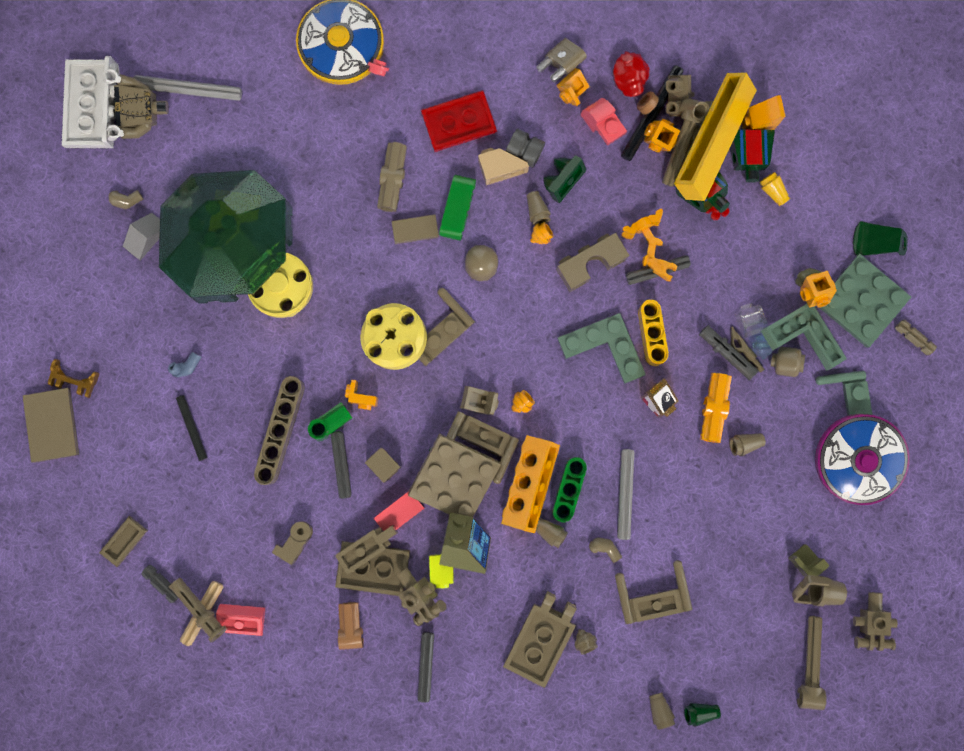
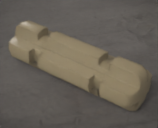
[895,320,937,355]

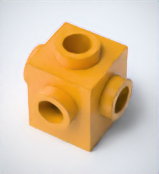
[644,119,680,153]
[800,271,837,308]

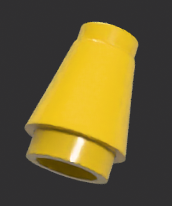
[760,172,790,206]

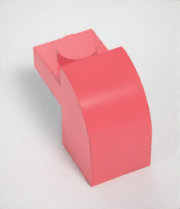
[581,98,627,146]

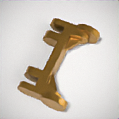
[48,359,99,398]

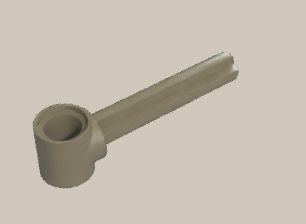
[662,99,710,186]
[797,616,826,710]

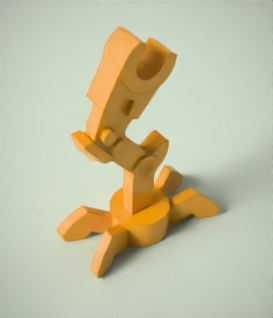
[621,209,678,281]

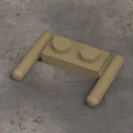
[409,287,475,367]
[447,411,519,484]
[615,560,693,624]

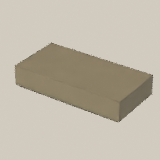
[392,215,439,244]
[99,516,148,567]

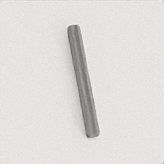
[133,75,242,100]

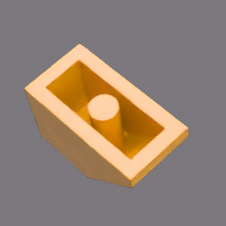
[742,95,786,130]

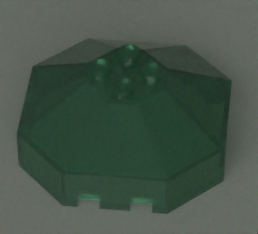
[159,170,293,304]

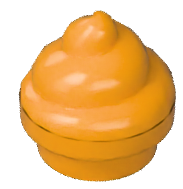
[530,222,554,244]
[511,390,535,413]

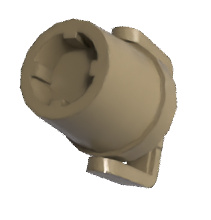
[792,575,847,606]

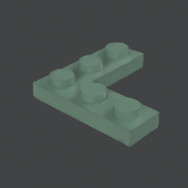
[761,304,847,371]
[557,313,646,384]

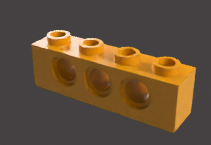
[501,435,560,533]

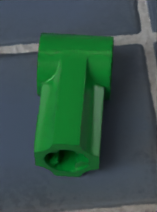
[308,402,352,441]

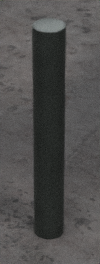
[176,395,208,461]

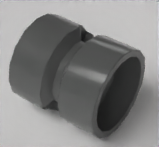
[506,128,546,168]

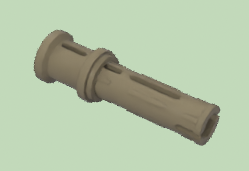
[169,578,227,642]

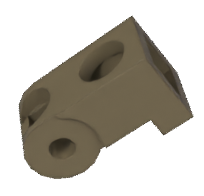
[272,522,313,565]

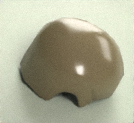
[465,245,498,282]

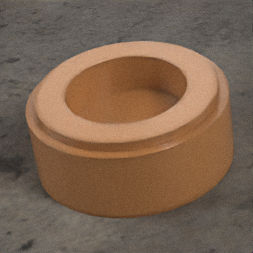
[637,92,659,115]

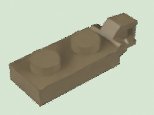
[335,526,398,575]

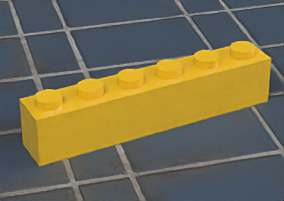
[674,73,757,201]

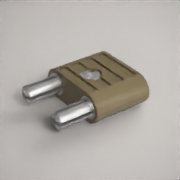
[536,38,587,82]

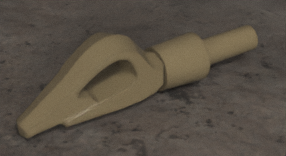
[731,326,765,373]

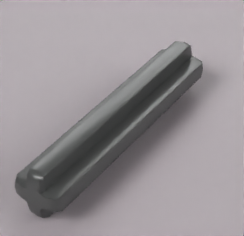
[626,255,691,285]
[331,431,352,499]
[418,632,434,703]

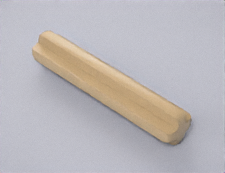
[180,581,223,646]

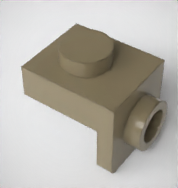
[460,386,499,415]

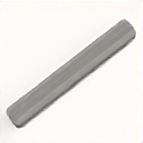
[617,449,634,540]

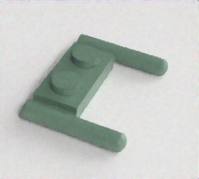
[815,371,873,416]

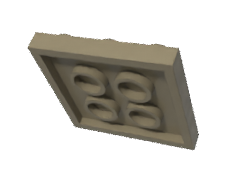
[408,433,501,517]

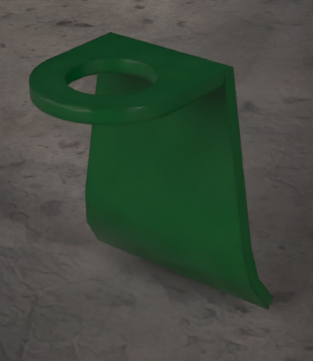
[853,221,908,256]

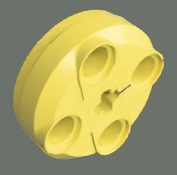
[246,252,313,318]
[360,303,427,370]

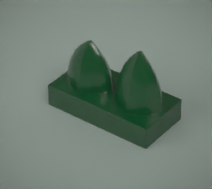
[543,155,587,204]

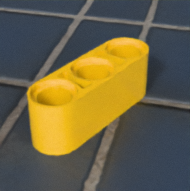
[638,299,668,366]

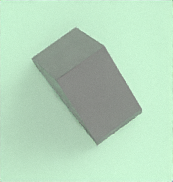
[123,213,169,261]

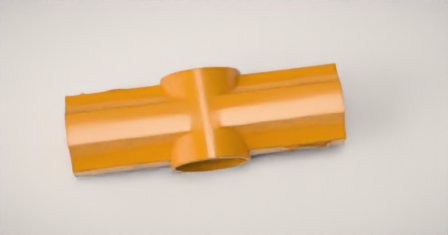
[700,373,732,443]

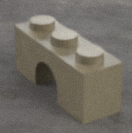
[556,233,630,293]

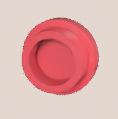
[368,59,390,76]

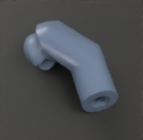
[168,352,202,378]

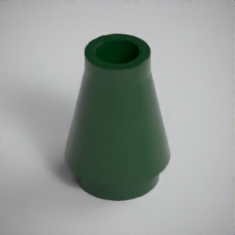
[684,703,721,727]

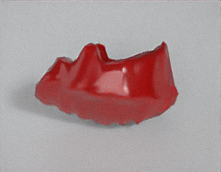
[612,51,650,97]

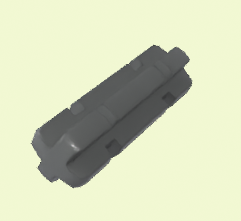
[141,565,179,603]

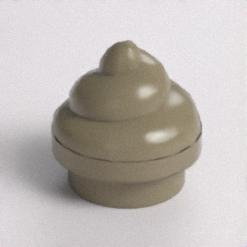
[574,629,598,655]

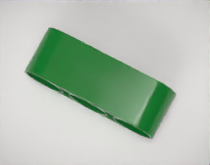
[439,174,476,241]
[552,457,587,522]

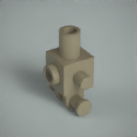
[396,567,447,626]
[853,592,898,651]

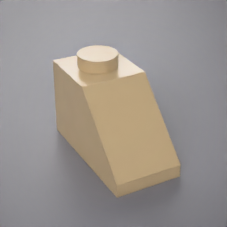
[478,148,529,185]

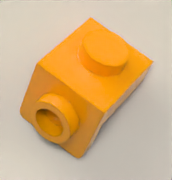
[556,68,589,106]
[345,380,378,410]

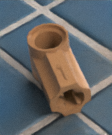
[338,602,364,650]

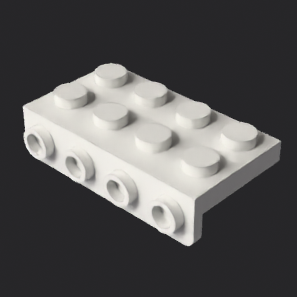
[62,56,119,148]

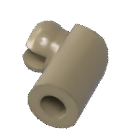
[108,190,144,209]

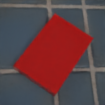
[421,90,497,152]

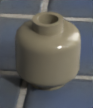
[771,347,805,377]

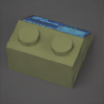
[439,512,491,574]

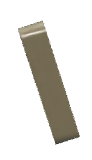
[254,376,305,485]

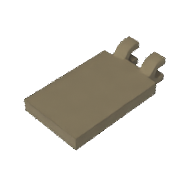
[503,591,577,688]

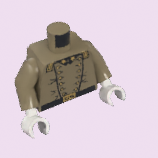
[103,69,169,141]

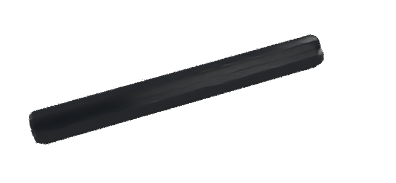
[621,65,684,161]

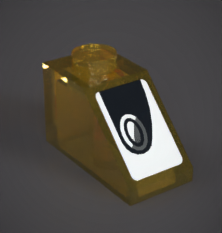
[640,379,679,418]

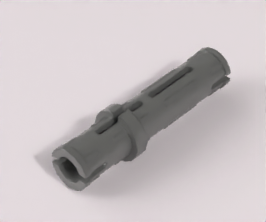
[699,324,759,381]

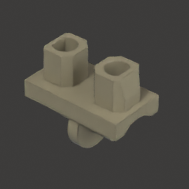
[666,75,695,116]

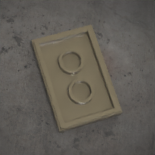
[23,388,79,463]
[335,541,410,596]

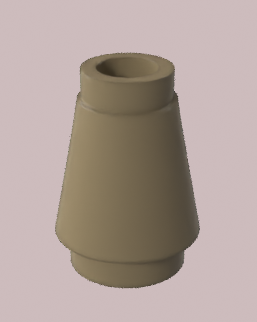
[526,191,551,226]
[729,433,766,457]
[536,517,568,548]
[649,692,676,730]

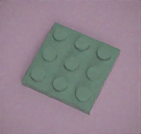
[819,254,911,348]

